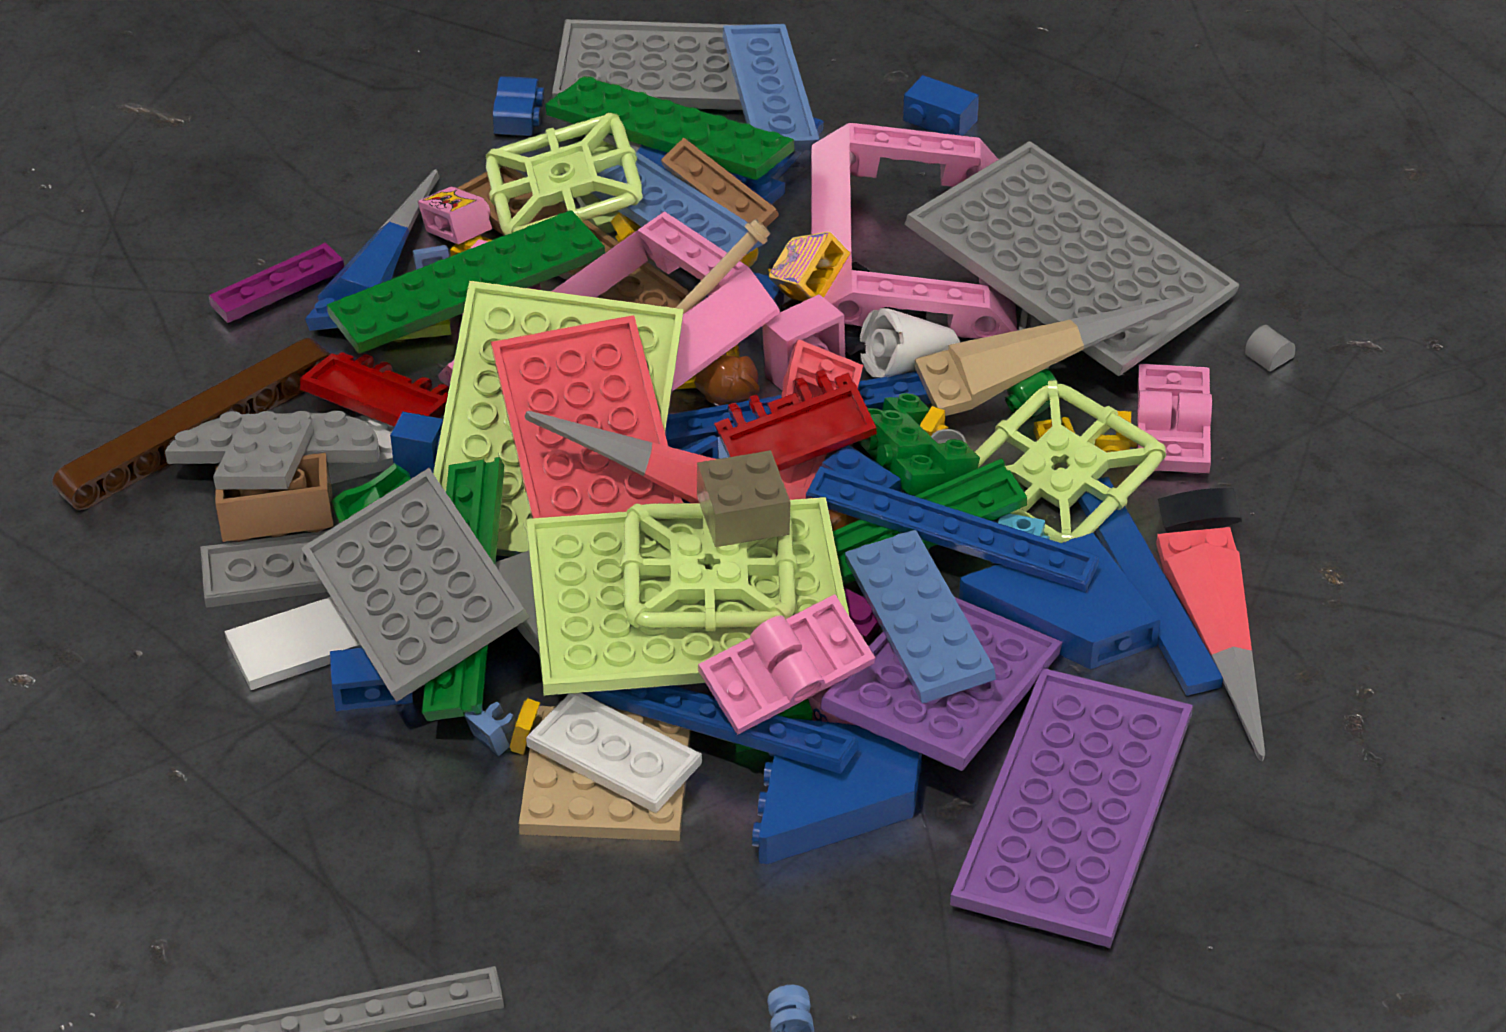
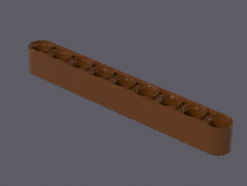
[52,338,330,510]

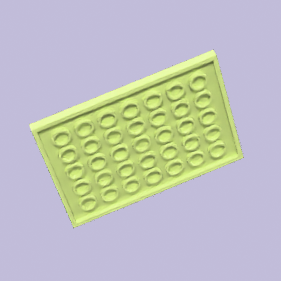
[433,281,684,557]
[526,497,849,695]

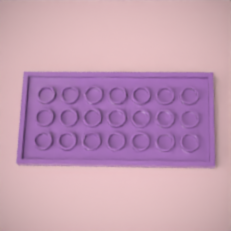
[950,668,1193,948]

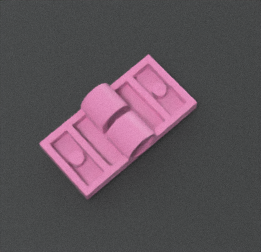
[1137,364,1212,473]
[698,594,875,735]

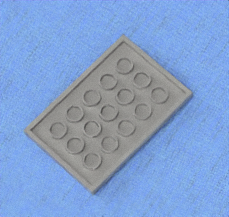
[552,19,743,111]
[301,468,530,702]

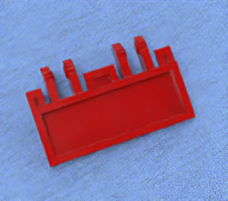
[300,352,449,427]
[714,369,877,471]

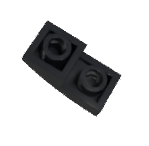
[1158,488,1242,533]

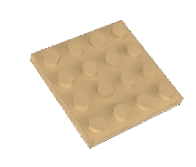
[519,706,691,841]

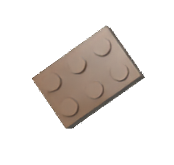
[215,453,334,542]

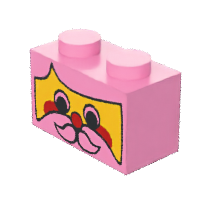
[418,186,492,244]

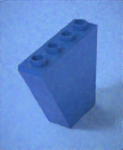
[959,533,1160,670]
[752,718,922,864]

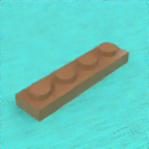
[661,138,779,228]

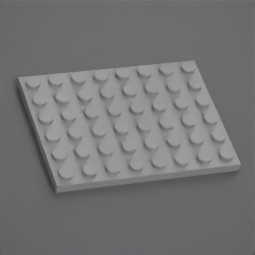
[905,141,1240,376]

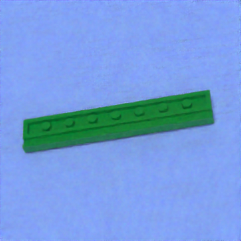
[422,457,505,721]
[833,458,1027,586]

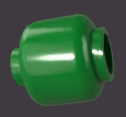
[1005,368,1056,418]

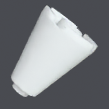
[860,308,960,378]

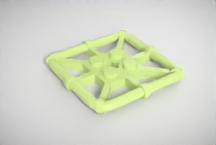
[486,113,643,235]
[975,380,1166,543]
[620,503,798,631]

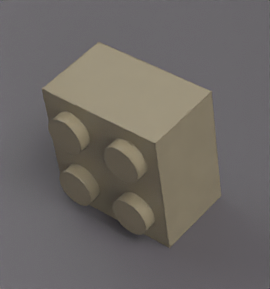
[697,451,791,547]

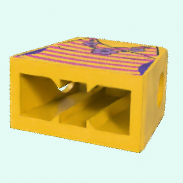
[768,232,850,302]

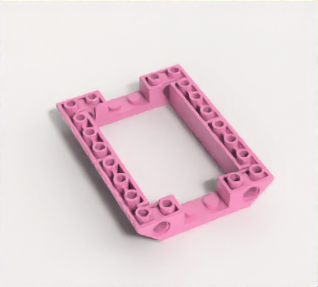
[811,123,1017,339]
[438,211,780,391]

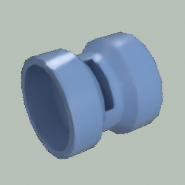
[767,985,814,1032]

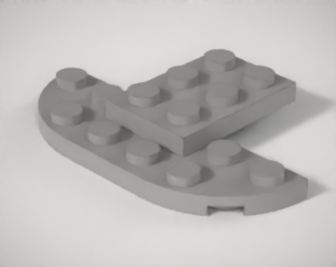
[165,411,380,489]

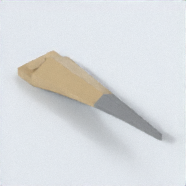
[915,295,1193,416]

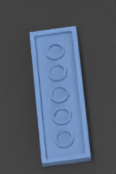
[722,24,820,152]
[591,152,763,254]
[845,530,996,704]

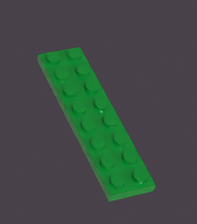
[545,76,795,180]
[327,210,605,354]

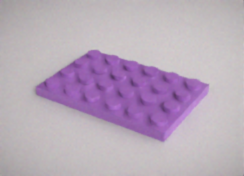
[820,597,1062,771]

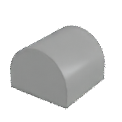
[1245,325,1295,371]

